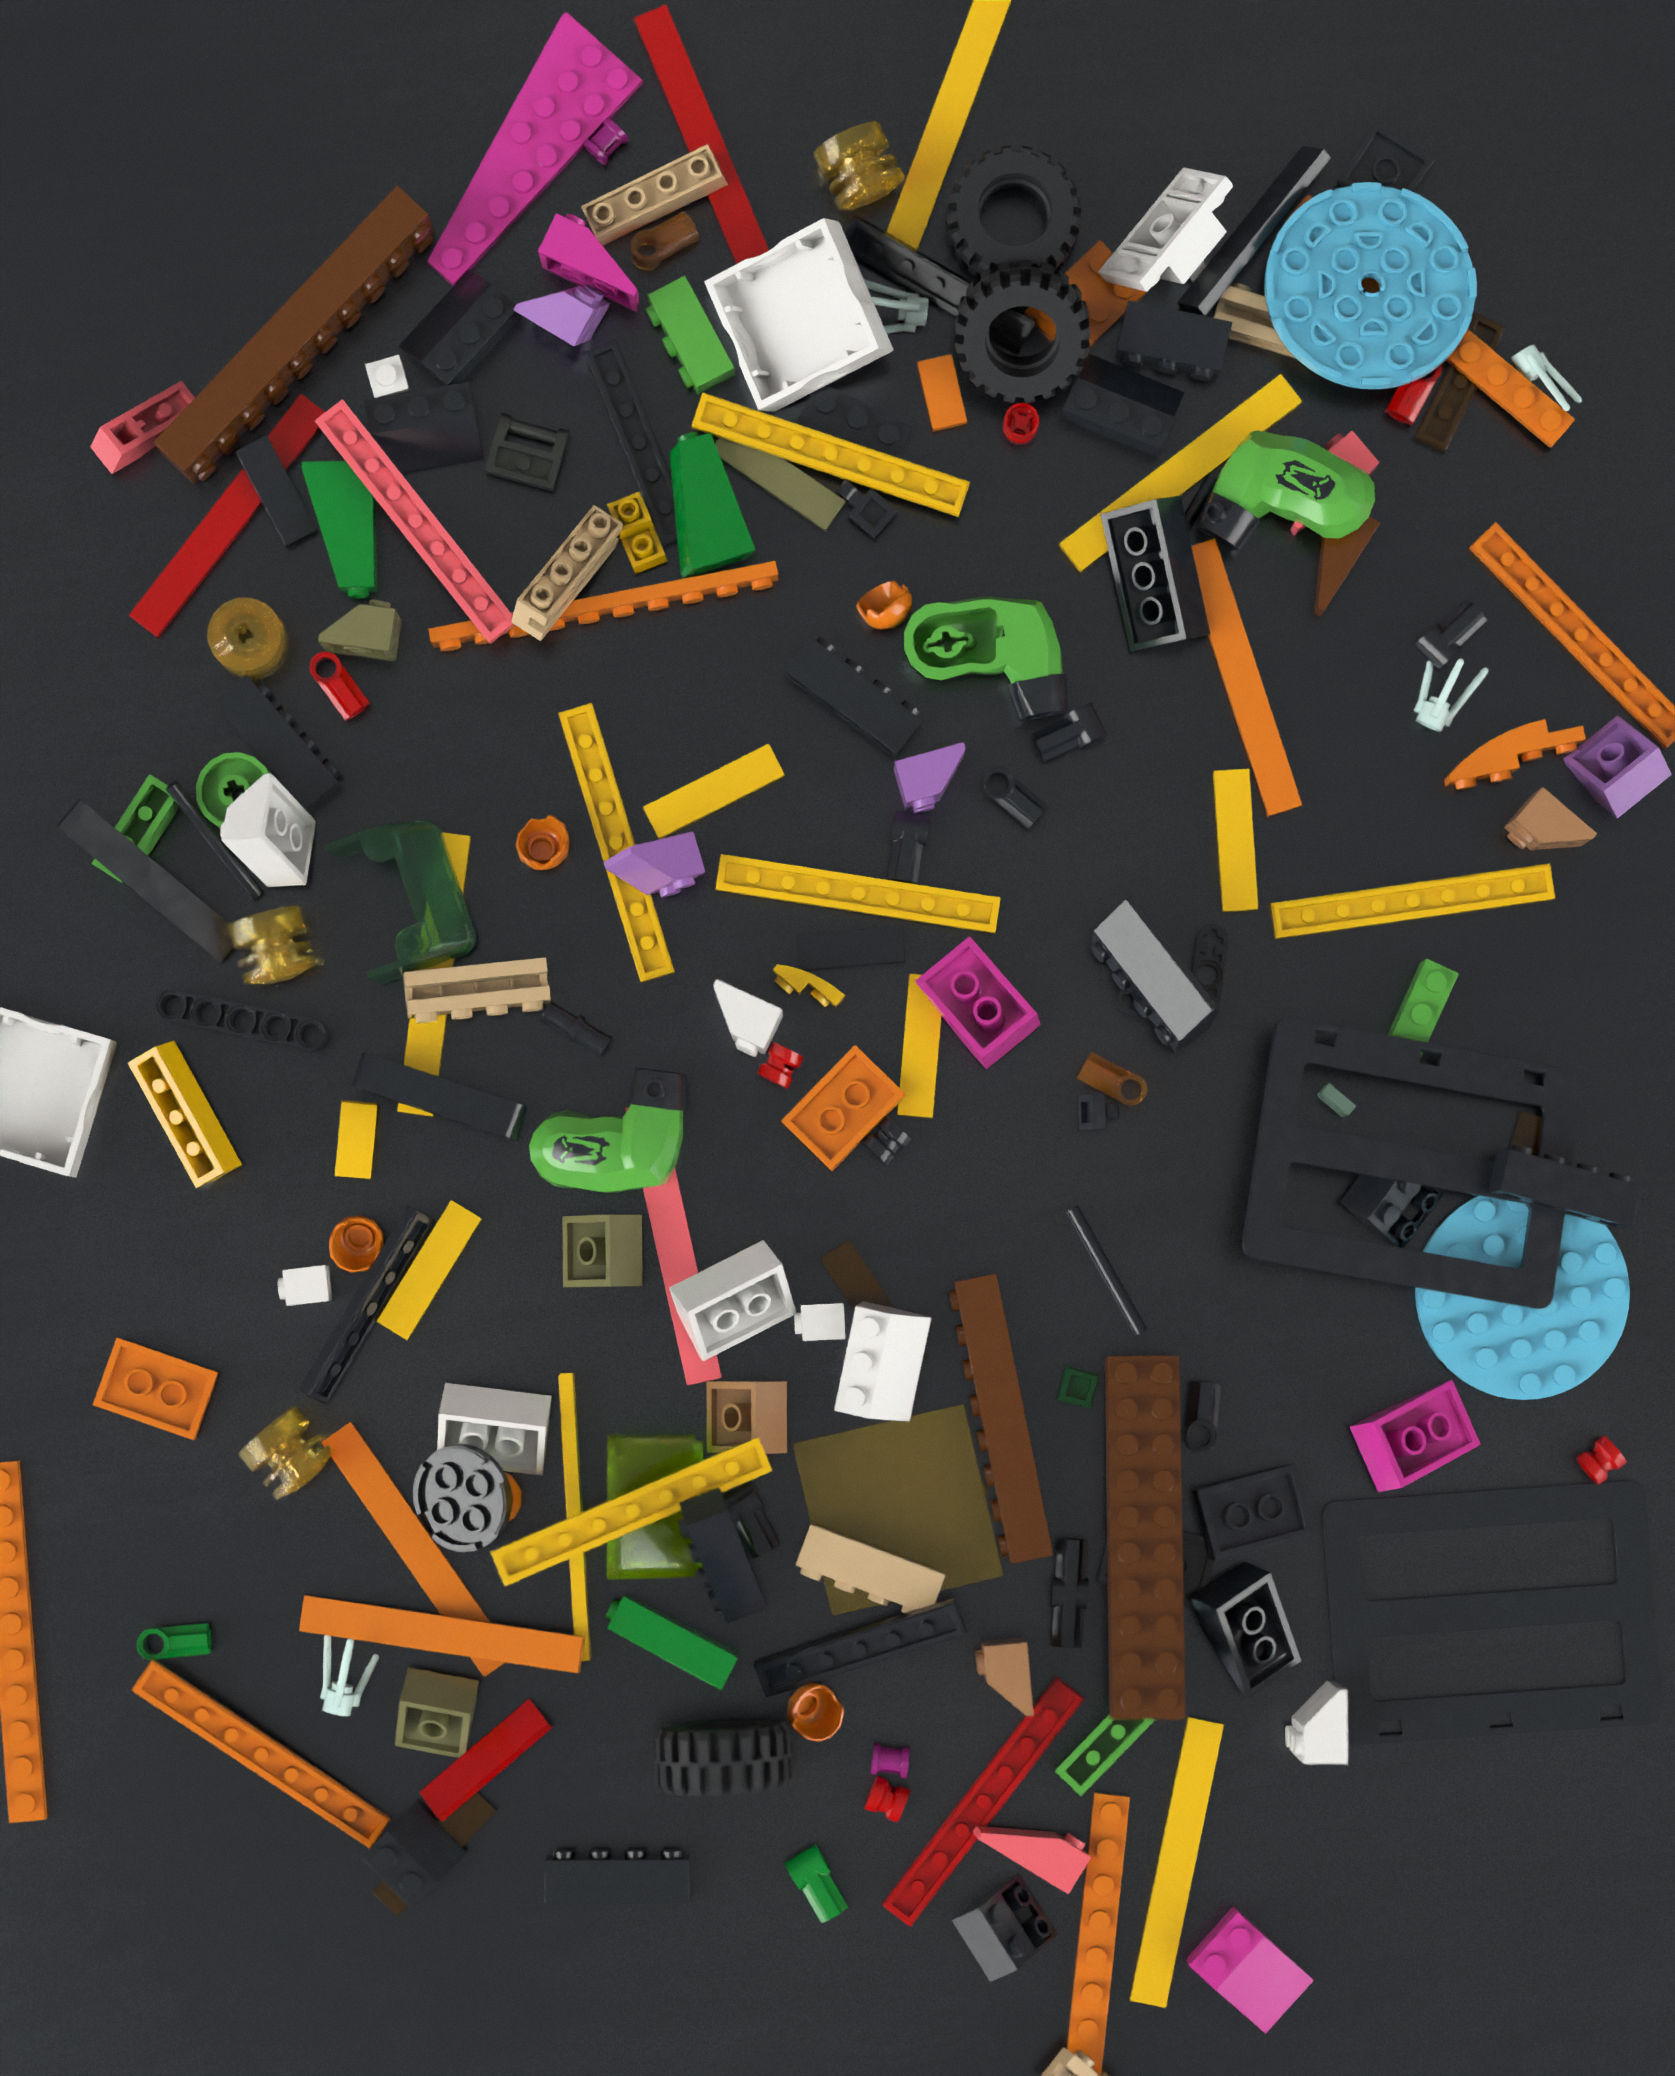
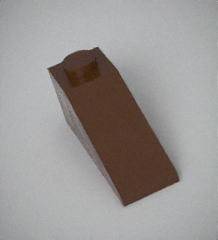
[1314,516,1380,617]

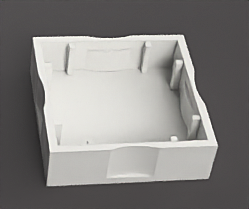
[704,218,894,412]
[0,1007,117,1178]

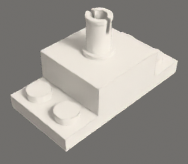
[1098,167,1233,292]

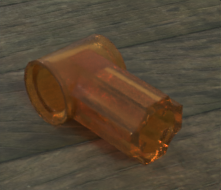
[631,211,700,271]
[1077,1051,1147,1107]

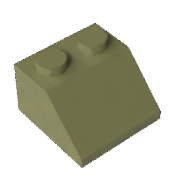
[318,600,402,662]
[562,1214,643,1287]
[395,1668,479,1758]

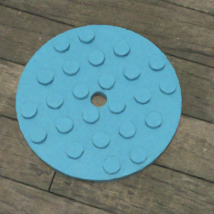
[1264,182,1477,389]
[1415,1196,1630,1400]

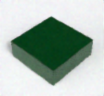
[1056,1365,1100,1409]

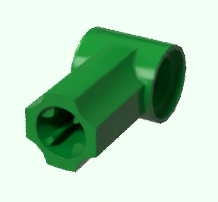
[137,1623,212,1660]
[784,1845,848,1923]

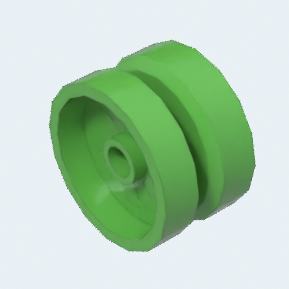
[196,752,273,829]

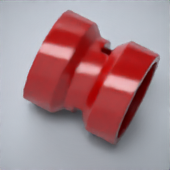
[1003,403,1039,444]
[757,1042,804,1089]
[1576,1436,1627,1485]
[864,1775,911,1823]

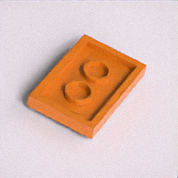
[1024,240,1149,347]
[781,1045,907,1171]
[93,1337,219,1440]

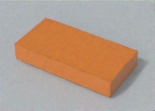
[917,354,967,432]

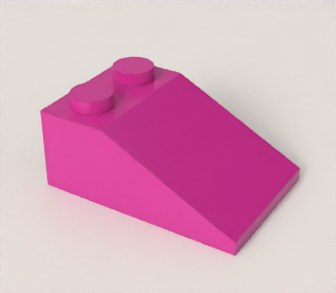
[538,213,640,312]
[915,936,1041,1070]
[1350,1380,1481,1492]
[1186,1906,1314,2034]

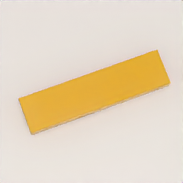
[643,744,785,839]
[1213,769,1258,912]
[897,974,942,1118]
[376,1200,482,1340]

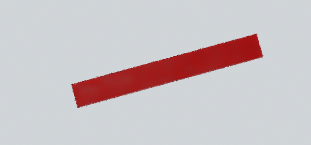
[634,5,769,264]
[129,394,325,638]
[882,1676,1085,1927]

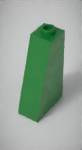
[670,432,755,579]
[302,461,378,598]
[605,1594,739,1690]

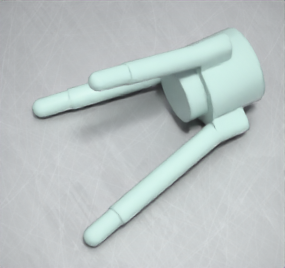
[864,279,928,334]
[1511,345,1582,411]
[1414,658,1489,732]
[320,1635,379,1716]

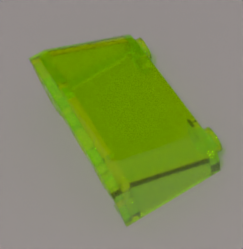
[607,1433,703,1580]

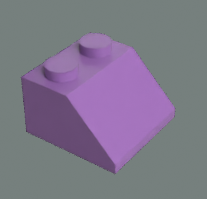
[514,284,610,346]
[1563,715,1672,818]
[894,742,966,814]
[603,832,705,898]

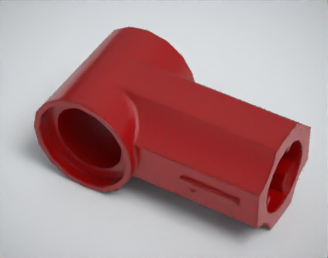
[1385,365,1442,425]
[310,652,370,721]

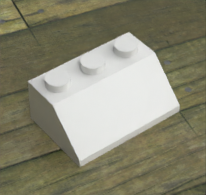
[220,773,316,887]
[713,979,783,1058]
[669,1240,796,1361]
[834,1301,932,1421]
[437,1383,552,1476]
[1285,1681,1348,1764]

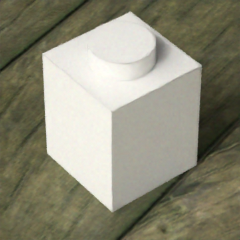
[365,355,411,398]
[278,1265,333,1306]
[794,1303,845,1341]

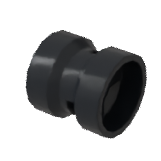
[862,1116,912,1166]

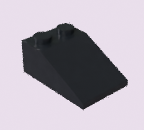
[1191,1561,1301,1698]

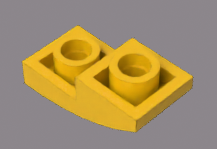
[607,491,668,574]
[773,964,845,1008]
[335,1100,377,1179]

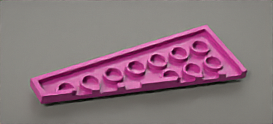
[428,12,643,286]

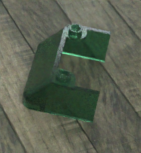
[324,819,476,984]

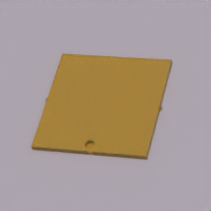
[793,1404,1003,1616]

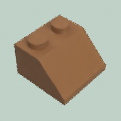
[1504,787,1597,850]
[706,1381,787,1454]
[975,1637,1034,1716]

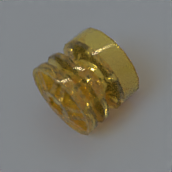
[814,121,905,211]
[208,598,289,679]
[228,906,316,985]
[238,1405,335,1501]

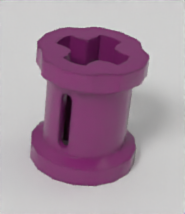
[583,118,629,165]
[871,1742,910,1779]

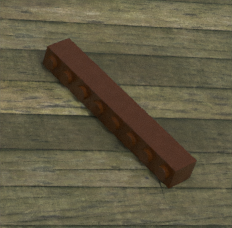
[948,1274,1053,1564]

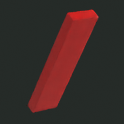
[419,1699,552,1822]

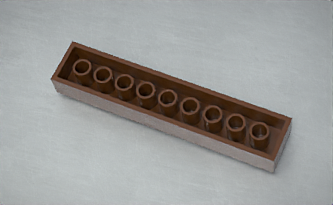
[153,186,434,484]
[1105,1356,1185,1720]

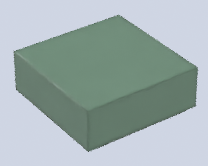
[1317,1083,1356,1117]

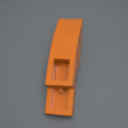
[1444,719,1586,790]

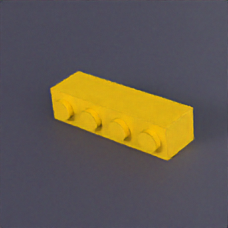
[128,1041,242,1188]

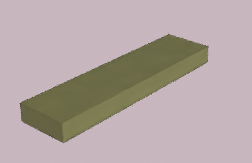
[715,437,846,532]

